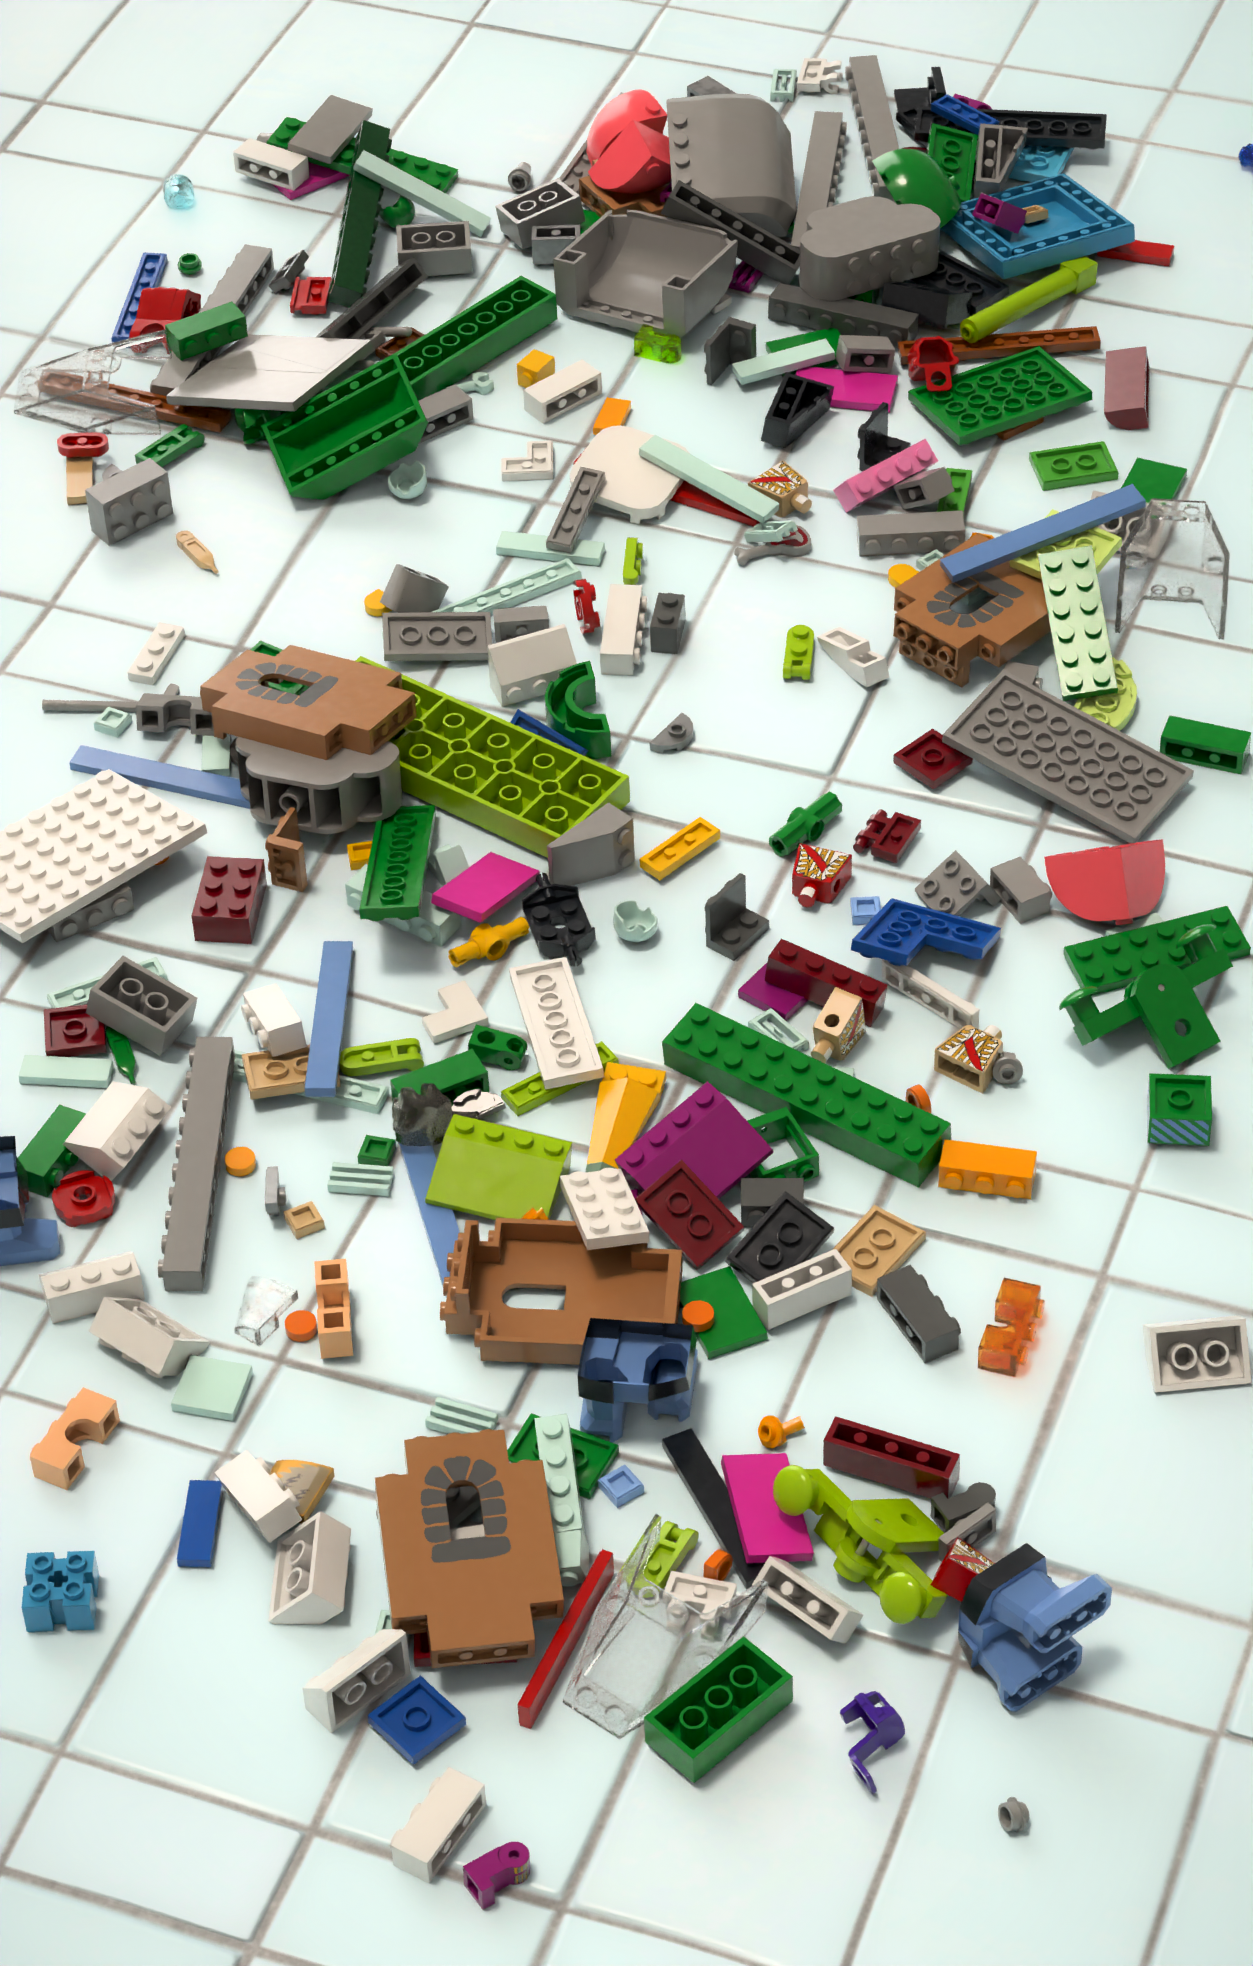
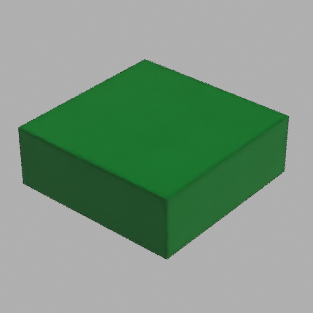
[357,1135,396,1166]

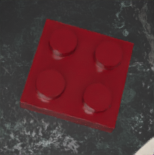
[893,728,973,790]
[43,1004,107,1057]

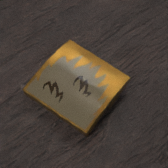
[269,1460,335,1524]

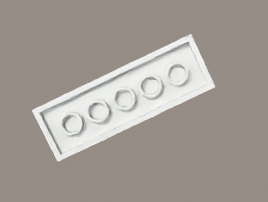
[509,957,604,1089]

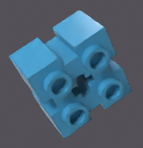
[21,1551,99,1632]

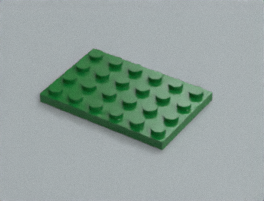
[908,346,1092,446]

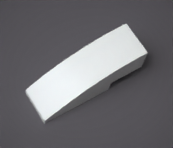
[817,627,889,687]

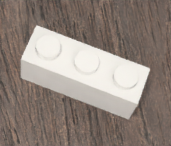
[233,138,310,191]
[523,359,602,424]
[241,983,307,1057]
[752,1249,852,1330]
[214,1450,302,1543]
[752,1556,863,1644]
[390,1767,486,1883]

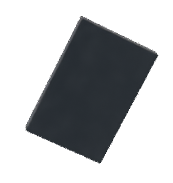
[725,1191,834,1283]

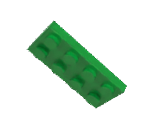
[927,123,978,202]

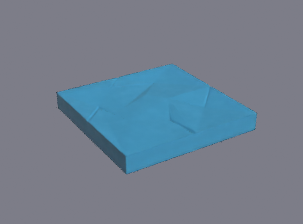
[941,173,1135,279]

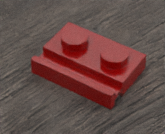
[290,277,331,315]

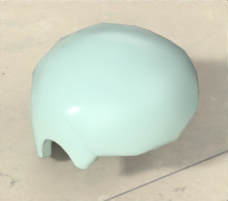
[388,460,427,499]
[613,900,658,942]

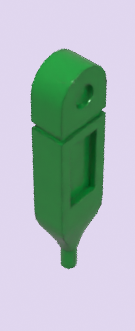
[105,1026,137,1084]

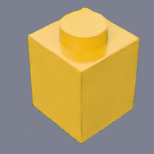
[517,349,555,388]

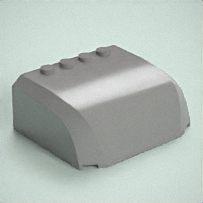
[666,94,797,237]
[553,210,738,341]

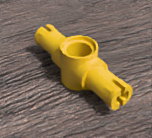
[448,917,529,967]

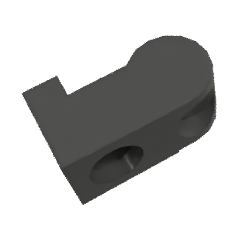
[930,1482,996,1533]

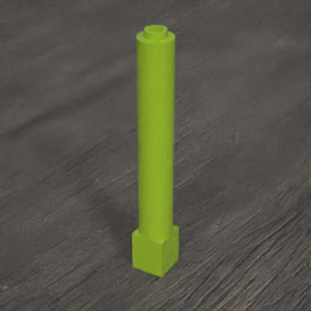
[960,256,1098,343]

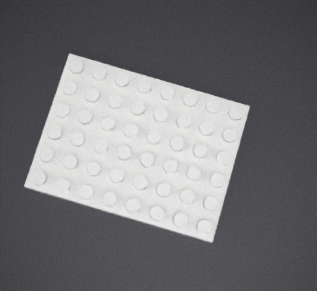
[0,769,208,943]

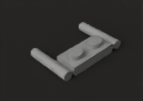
[347,327,412,370]

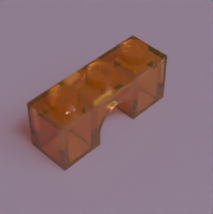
[978,1277,1045,1377]

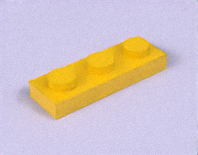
[639,817,720,881]

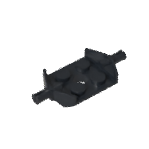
[522,873,596,966]

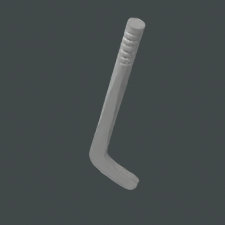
[42,683,180,712]

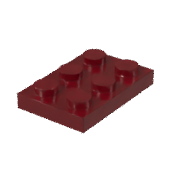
[635,1160,744,1270]

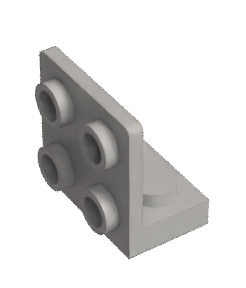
[493,606,549,643]
[915,850,1002,916]

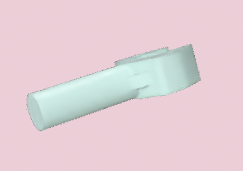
[446,372,494,395]

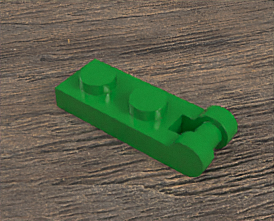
[135,424,205,467]

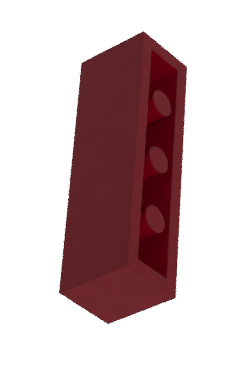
[764,938,888,1027]
[823,1416,960,1499]

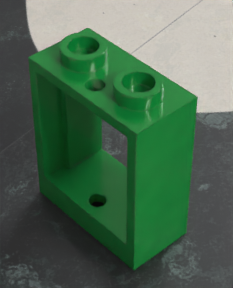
[747,1107,819,1182]

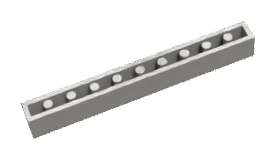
[845,55,899,203]
[791,111,847,250]
[150,244,274,396]
[158,1037,235,1291]

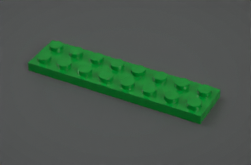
[267,117,458,193]
[359,805,436,921]

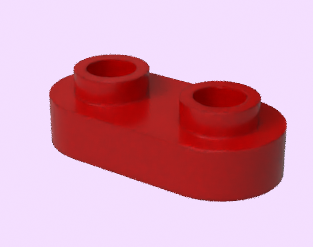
[57,432,109,458]

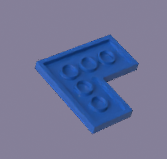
[851,898,1001,966]

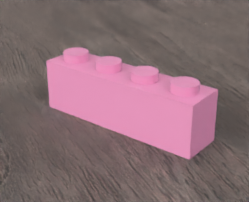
[833,439,938,513]

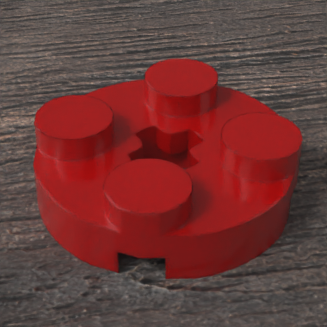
[573,579,600,634]
[52,1170,115,1227]

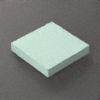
[171,1355,253,1421]

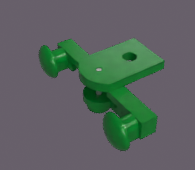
[1059,924,1233,1069]

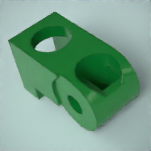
[468,1024,528,1070]

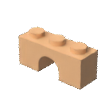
[314,1259,353,1359]
[30,1387,120,1490]

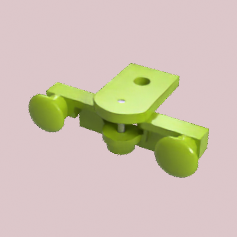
[773,1465,948,1624]

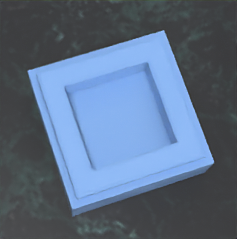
[850,896,881,925]
[598,1465,644,1508]

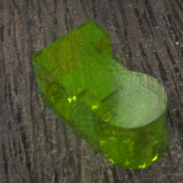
[634,324,682,364]

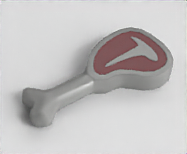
[734,525,811,565]

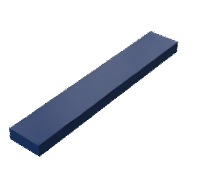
[111,252,168,346]

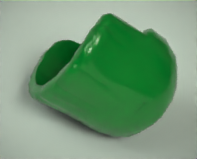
[378,195,415,228]

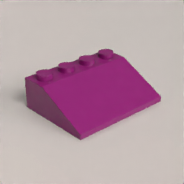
[615,1081,774,1199]

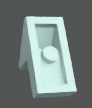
[428,844,469,886]

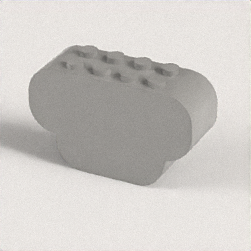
[799,196,940,301]
[236,737,403,834]

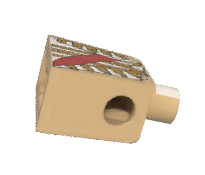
[748,461,812,517]
[810,987,866,1063]
[934,1025,1003,1094]

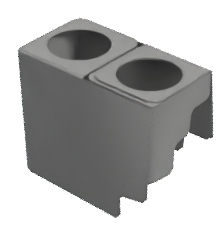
[380,564,449,613]

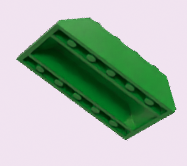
[261,353,428,500]

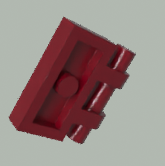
[853,809,921,863]

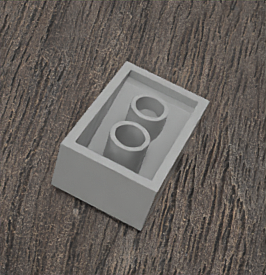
[547,803,635,886]

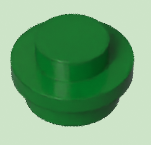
[177,253,202,275]

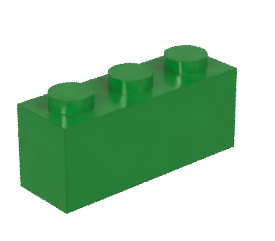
[165,301,248,360]
[1160,715,1252,775]
[390,1049,489,1124]
[18,1104,86,1197]

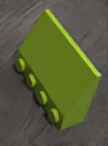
[425,1114,572,1220]

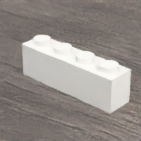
[600,584,647,675]

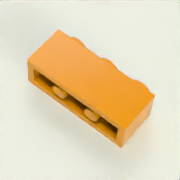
[938,1139,1037,1199]

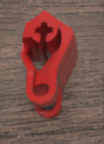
[129,287,201,352]

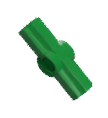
[769,791,842,857]

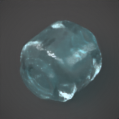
[163,174,195,209]

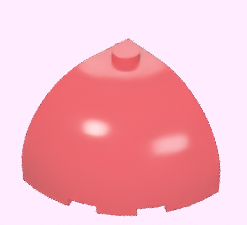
[586,89,667,166]
[588,120,671,194]
[1044,839,1165,925]

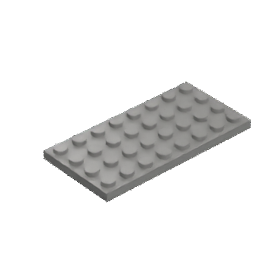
[942,669,1194,843]

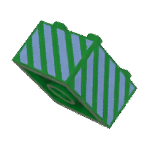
[1147,1073,1212,1146]

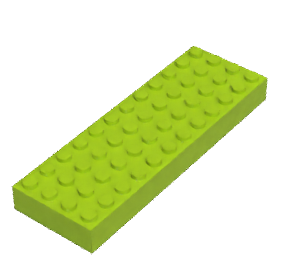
[355,656,630,858]

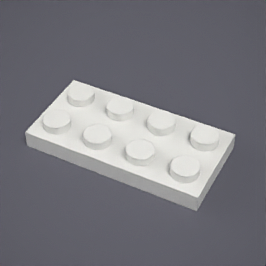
[560,1168,649,1250]

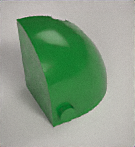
[872,149,961,229]

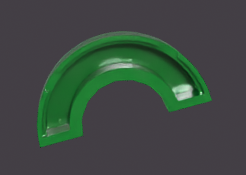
[545,661,612,759]

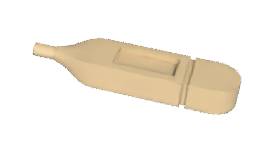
[176,531,219,574]

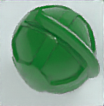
[234,408,287,444]

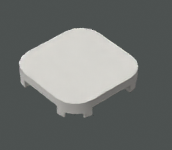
[570,425,690,524]

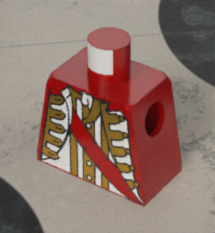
[792,843,852,907]
[931,1537,995,1602]

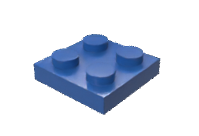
[367,1675,466,1765]

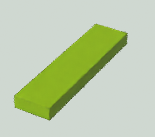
[501,1041,619,1116]

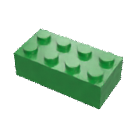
[644,1636,793,1783]

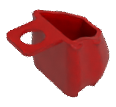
[907,336,959,392]

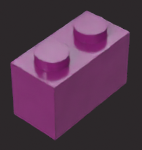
[972,193,1027,234]

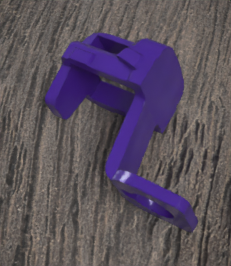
[840,1691,905,1794]

